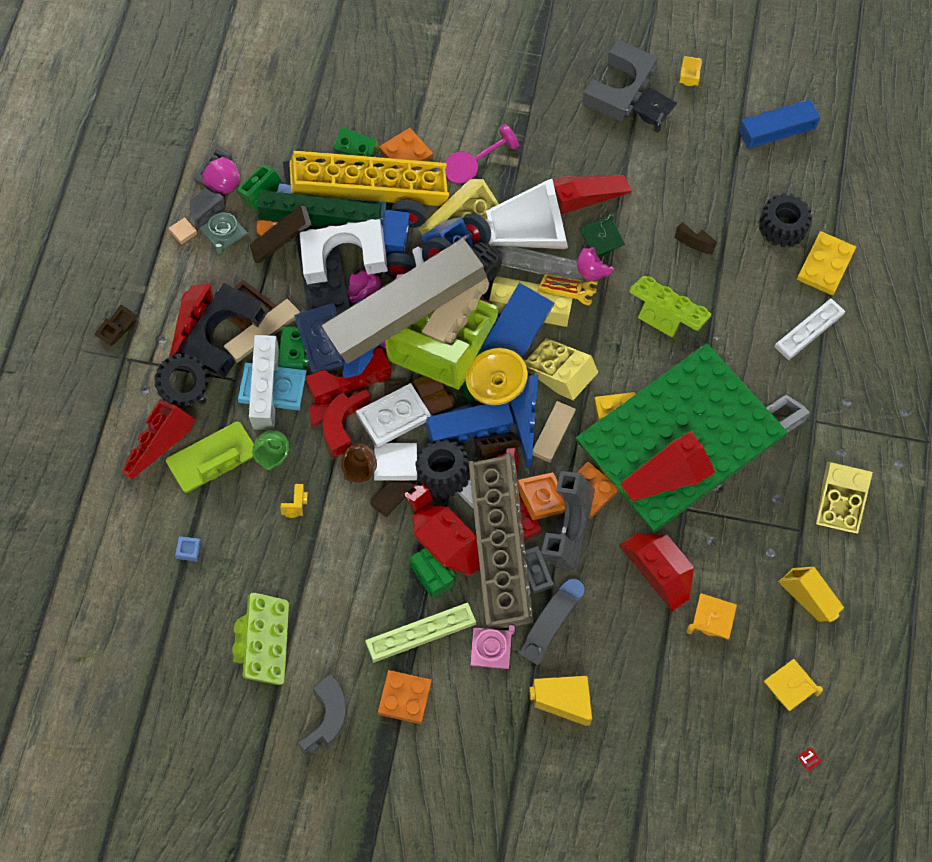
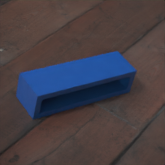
[739,100,820,149]
[425,403,514,444]

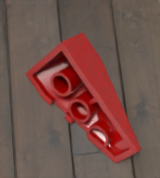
[553,175,632,215]
[169,283,213,357]
[121,399,195,479]
[620,431,715,502]

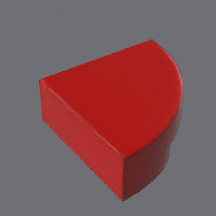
[309,404,330,427]

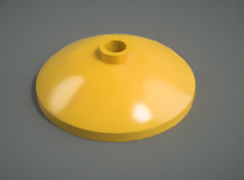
[466,348,528,405]

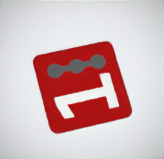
[798,748,821,771]

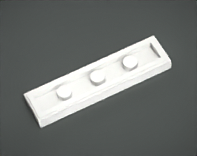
[775,299,845,360]

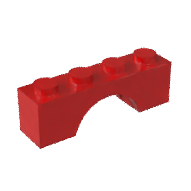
[305,347,391,405]

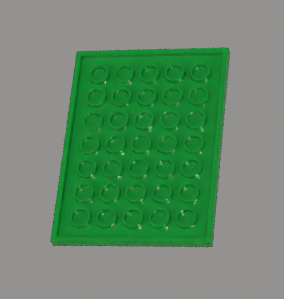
[576,343,788,533]

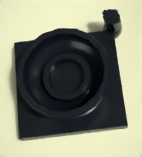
[632,88,677,133]

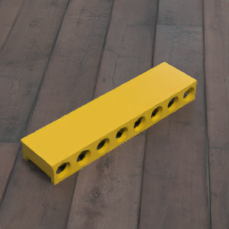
[289,151,449,206]

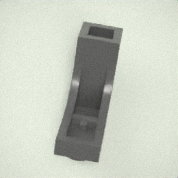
[519,589,579,665]
[299,674,346,756]

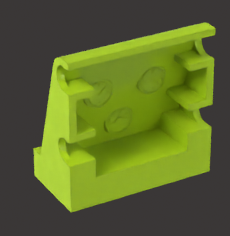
[385,300,498,390]

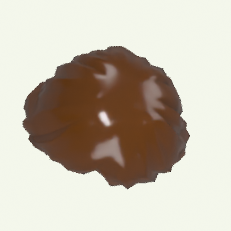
[341,443,377,483]

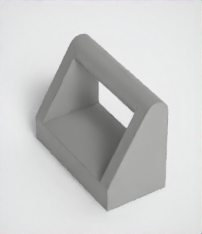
[766,395,810,432]

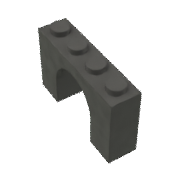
[582,39,658,122]
[541,471,595,571]

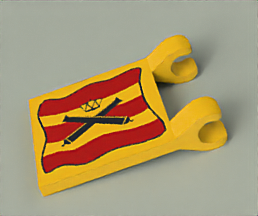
[538,274,598,305]

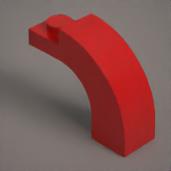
[323,389,370,459]

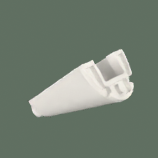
[485,179,568,249]

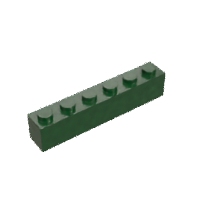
[257,190,381,228]

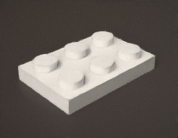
[356,383,431,447]

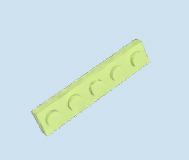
[365,603,476,663]

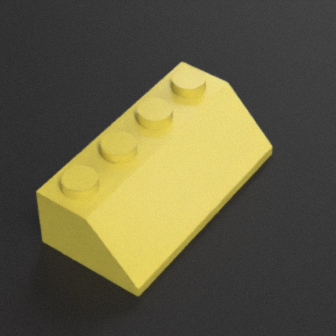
[418,179,499,235]
[489,276,573,327]

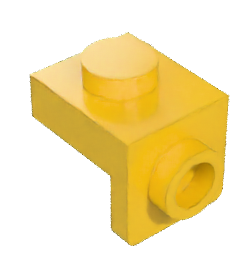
[679,56,702,86]
[280,484,308,518]

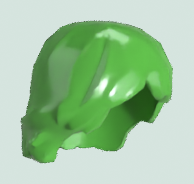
[252,430,290,471]

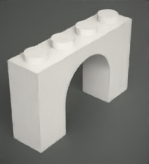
[300,219,388,284]
[249,335,280,430]

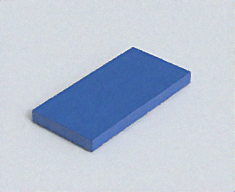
[481,282,555,359]

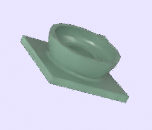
[199,210,248,254]

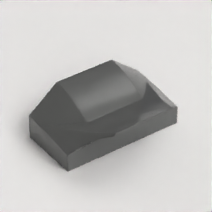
[190,188,225,231]
[526,546,554,594]

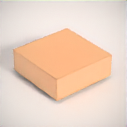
[169,217,197,245]

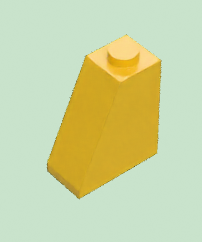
[778,567,844,622]
[529,676,592,726]

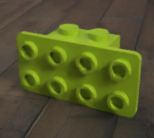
[629,276,712,337]
[166,422,254,493]
[232,593,289,685]

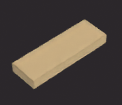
[532,401,576,463]

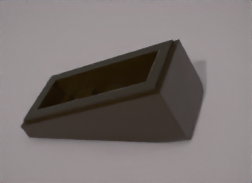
[473,432,522,460]

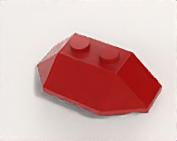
[412,505,480,576]
[619,533,694,612]

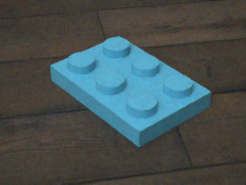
[238,363,307,411]

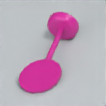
[445,124,519,184]

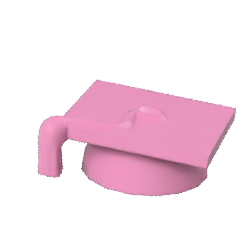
[470,625,515,669]

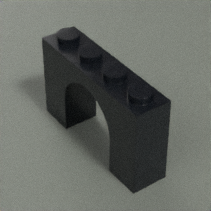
[179,283,269,379]

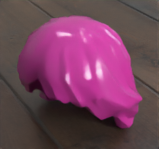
[202,157,240,194]
[577,247,614,281]
[348,270,382,304]

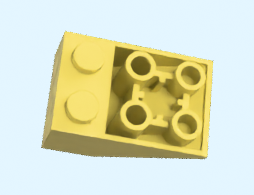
[525,338,598,400]
[816,462,873,534]

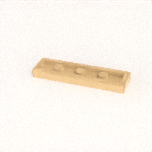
[223,299,300,363]

